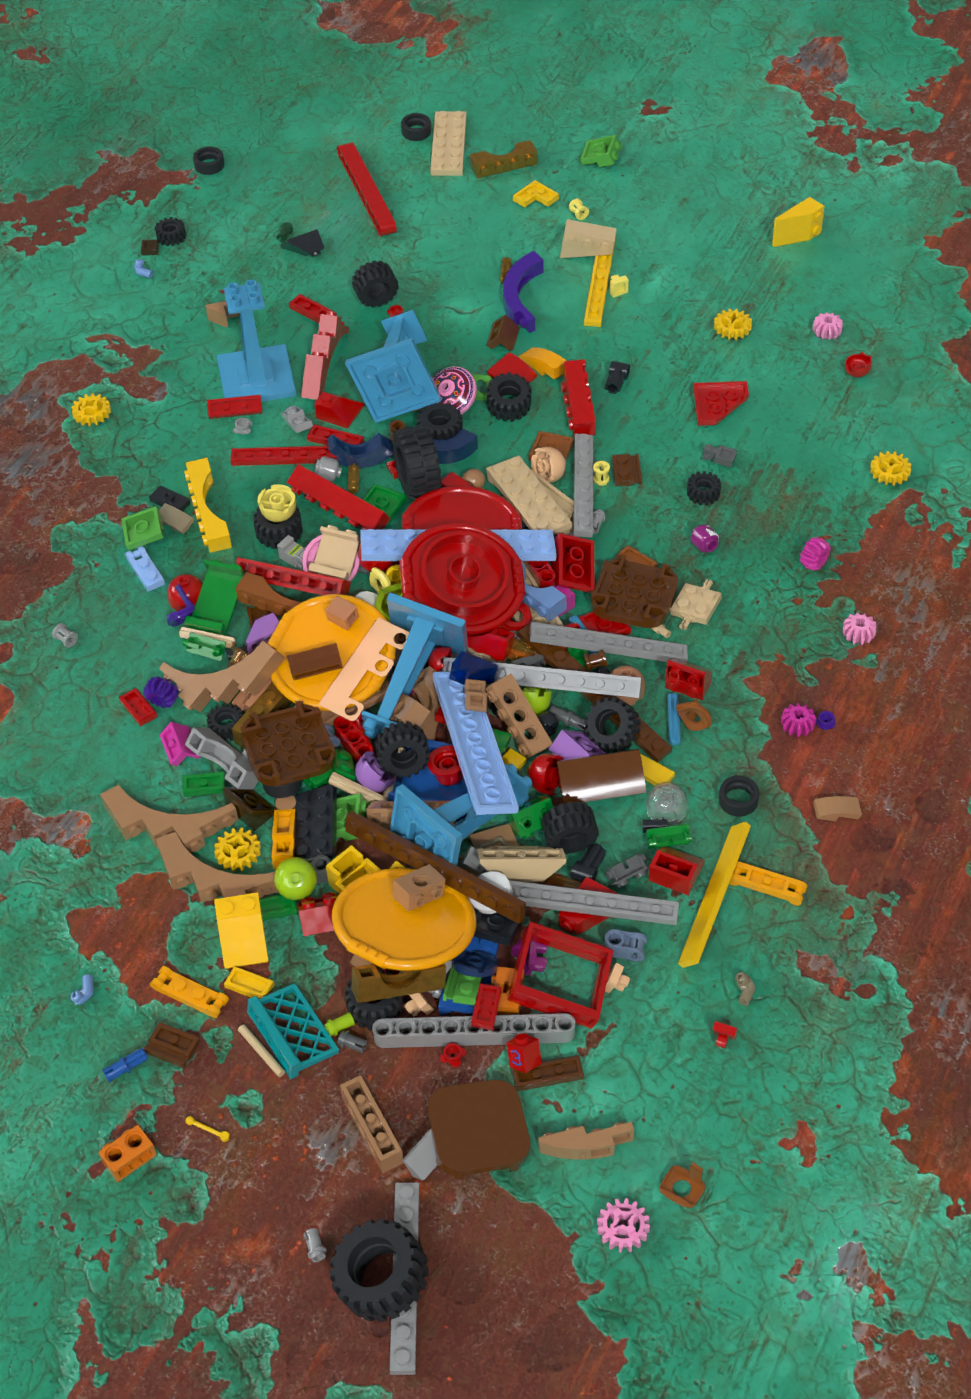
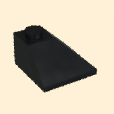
[280,229,325,257]

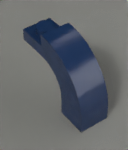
[433,428,478,464]
[327,433,394,468]

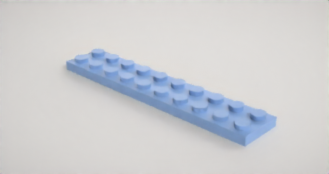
[360,529,556,561]
[432,671,519,815]

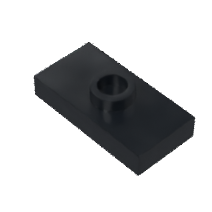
[149,485,191,511]

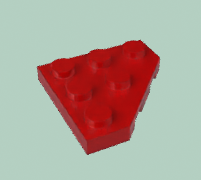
[693,381,749,426]

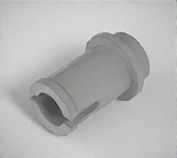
[593,509,606,534]
[303,1228,327,1262]

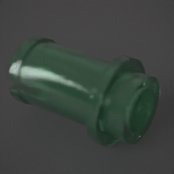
[276,222,293,243]

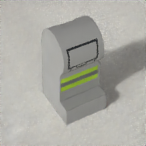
[277,535,306,570]

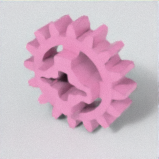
[597,1198,650,1252]

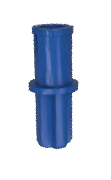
[102,1048,148,1082]

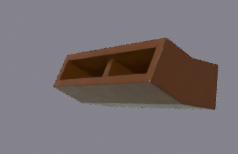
[287,643,343,681]

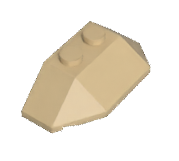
[477,846,566,883]

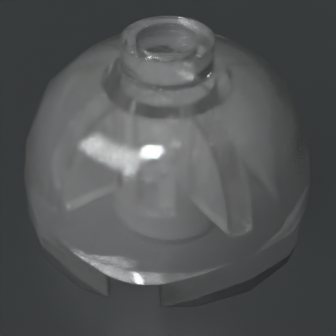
[646,782,688,824]

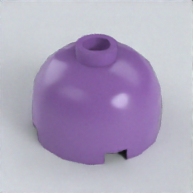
[355,752,397,792]

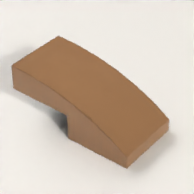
[464,679,487,712]
[813,796,862,822]

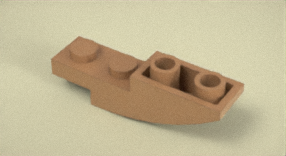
[538,1122,634,1160]

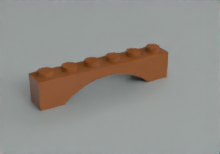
[235,572,302,616]

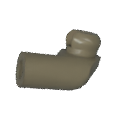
[735,972,756,1006]

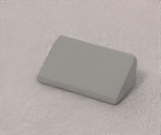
[402,1129,437,1180]

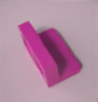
[160,722,201,766]

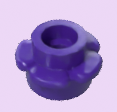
[816,711,836,730]

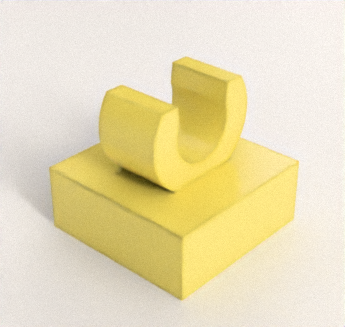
[610,274,629,298]

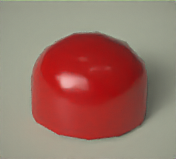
[845,352,872,378]
[428,646,452,672]

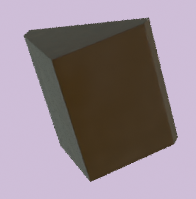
[223,787,277,831]

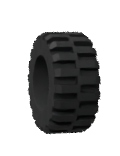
[393,425,442,500]
[329,1219,429,1322]

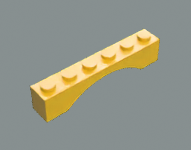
[184,458,232,553]

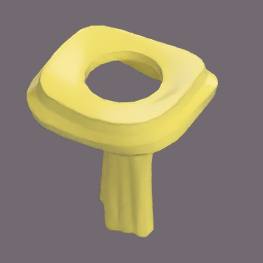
[370,567,391,593]

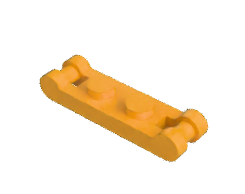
[729,861,808,906]
[150,966,229,1018]

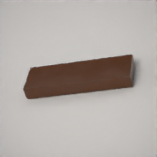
[512,1055,584,1092]

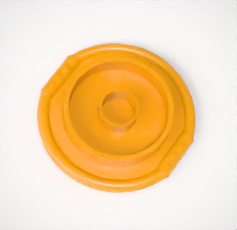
[267,594,396,711]
[332,868,476,971]

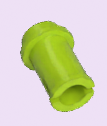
[324,1012,355,1036]

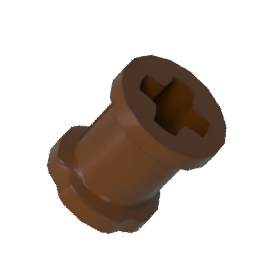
[389,420,405,442]
[583,649,607,671]

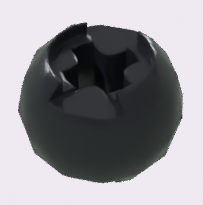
[537,711,559,736]

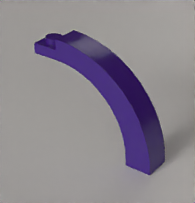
[503,251,544,333]

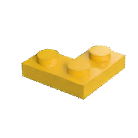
[513,180,559,208]

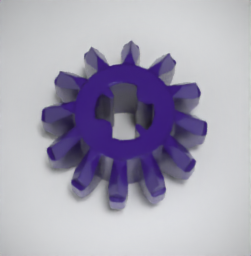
[143,676,179,708]

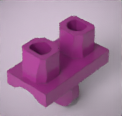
[511,940,548,976]

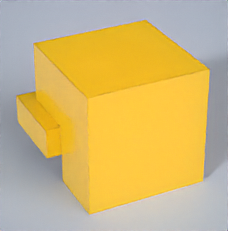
[326,845,381,894]

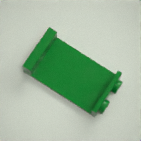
[184,560,245,635]

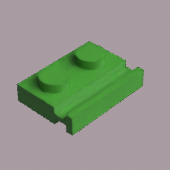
[443,966,483,1006]

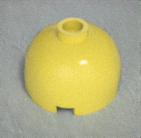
[258,485,296,522]

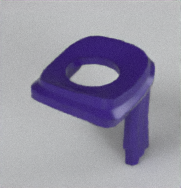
[167,584,195,627]

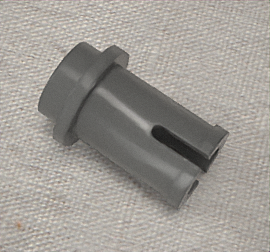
[337,1030,368,1054]

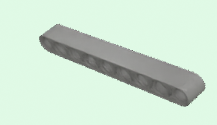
[372,1014,575,1048]

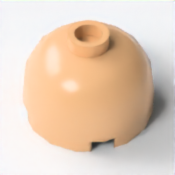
[531,447,566,483]

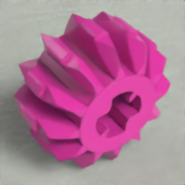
[800,537,831,571]
[781,703,816,738]

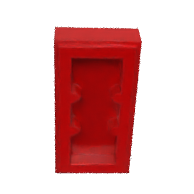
[119,688,157,727]
[471,983,502,1030]

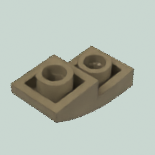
[159,504,194,534]

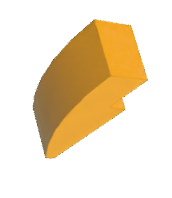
[519,348,567,379]
[272,809,296,869]

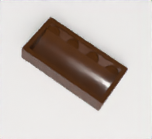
[557,749,646,804]

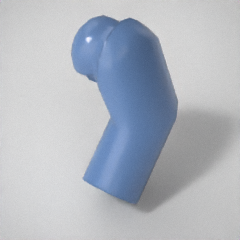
[134,259,153,279]
[71,975,94,1005]

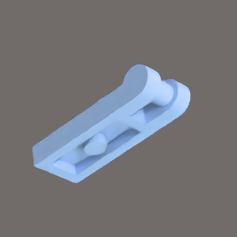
[125,546,165,592]

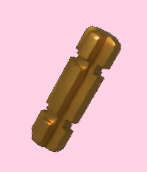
[500,257,511,284]
[348,463,359,495]

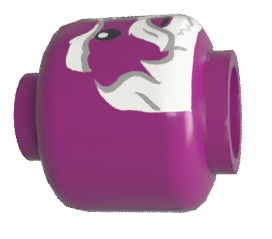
[691,524,719,553]

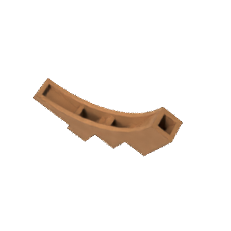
[159,641,285,713]
[100,785,238,853]
[156,832,278,903]

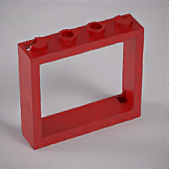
[507,922,613,1029]

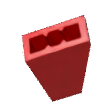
[559,877,618,936]

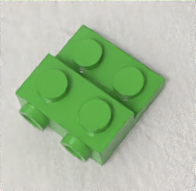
[580,135,622,167]
[121,506,164,550]
[336,793,370,841]

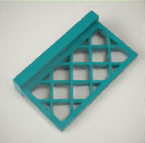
[247,983,339,1080]

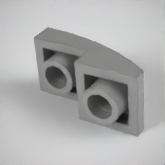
[281,406,313,433]

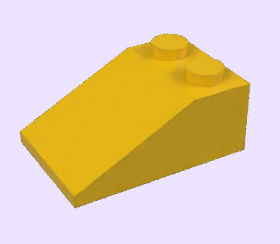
[772,197,824,247]
[214,892,269,969]

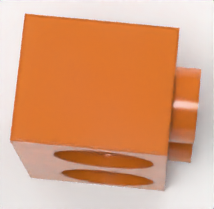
[98,1125,157,1183]

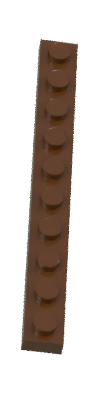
[518,621,672,763]
[346,811,526,924]

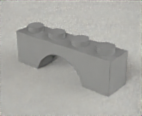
[185,727,258,789]

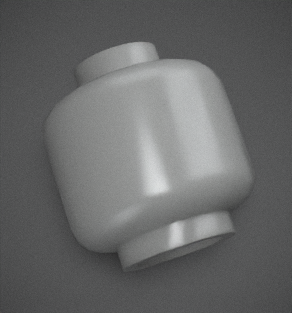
[314,456,342,482]

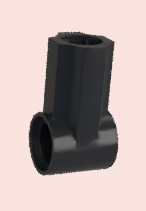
[605,361,630,394]
[570,843,606,883]

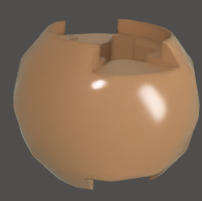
[462,469,485,488]

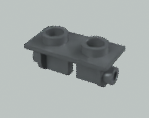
[605,854,650,888]

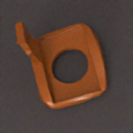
[676,699,712,731]
[659,1162,705,1208]

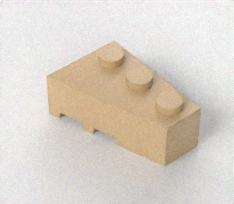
[560,219,616,258]

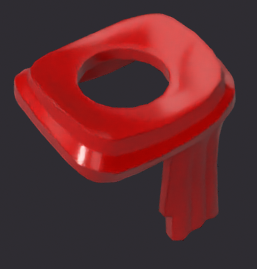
[501,603,532,631]

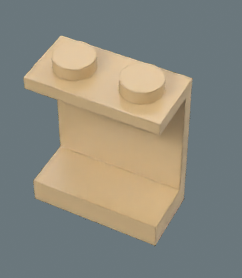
[308,525,361,581]

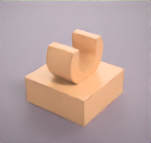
[605,963,630,993]
[404,993,434,1017]

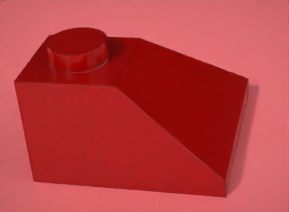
[314,392,364,429]

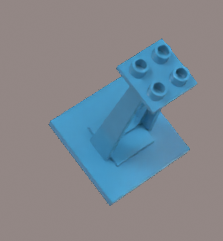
[217,280,296,402]
[345,310,441,423]
[361,593,468,739]
[390,763,532,869]

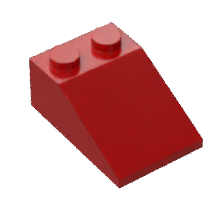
[550,533,595,593]

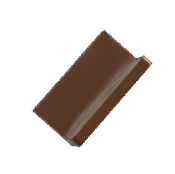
[487,315,520,351]

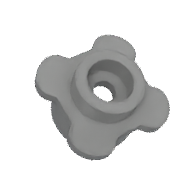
[233,418,252,434]

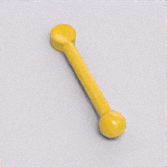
[185,1116,229,1142]

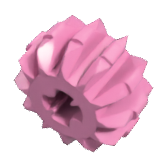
[813,312,843,341]
[842,612,877,645]

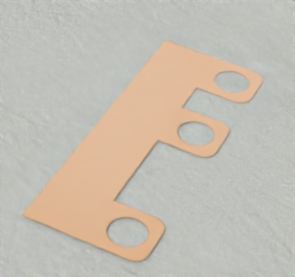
[318,617,409,721]

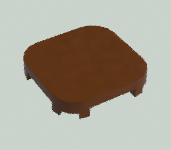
[591,555,678,628]
[241,701,335,786]
[427,1080,530,1180]

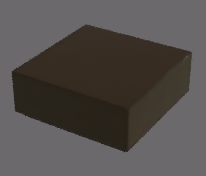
[141,240,159,255]

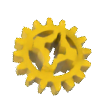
[714,309,752,340]
[71,393,111,426]
[870,451,911,486]
[214,828,261,872]

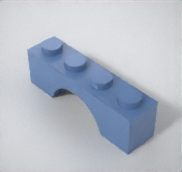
[522,564,567,622]

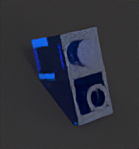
[449,651,498,685]

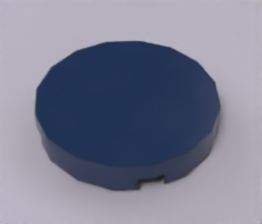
[453,950,498,977]

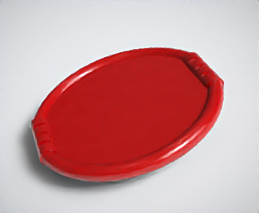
[402,485,522,530]
[400,522,526,635]

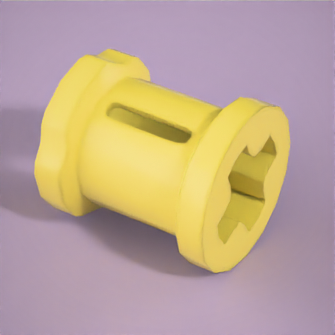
[569,198,589,220]
[593,461,610,486]

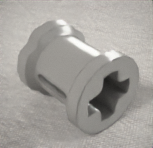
[52,623,78,648]

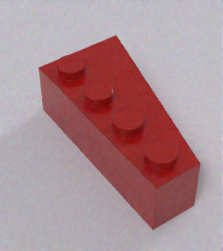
[561,359,596,437]

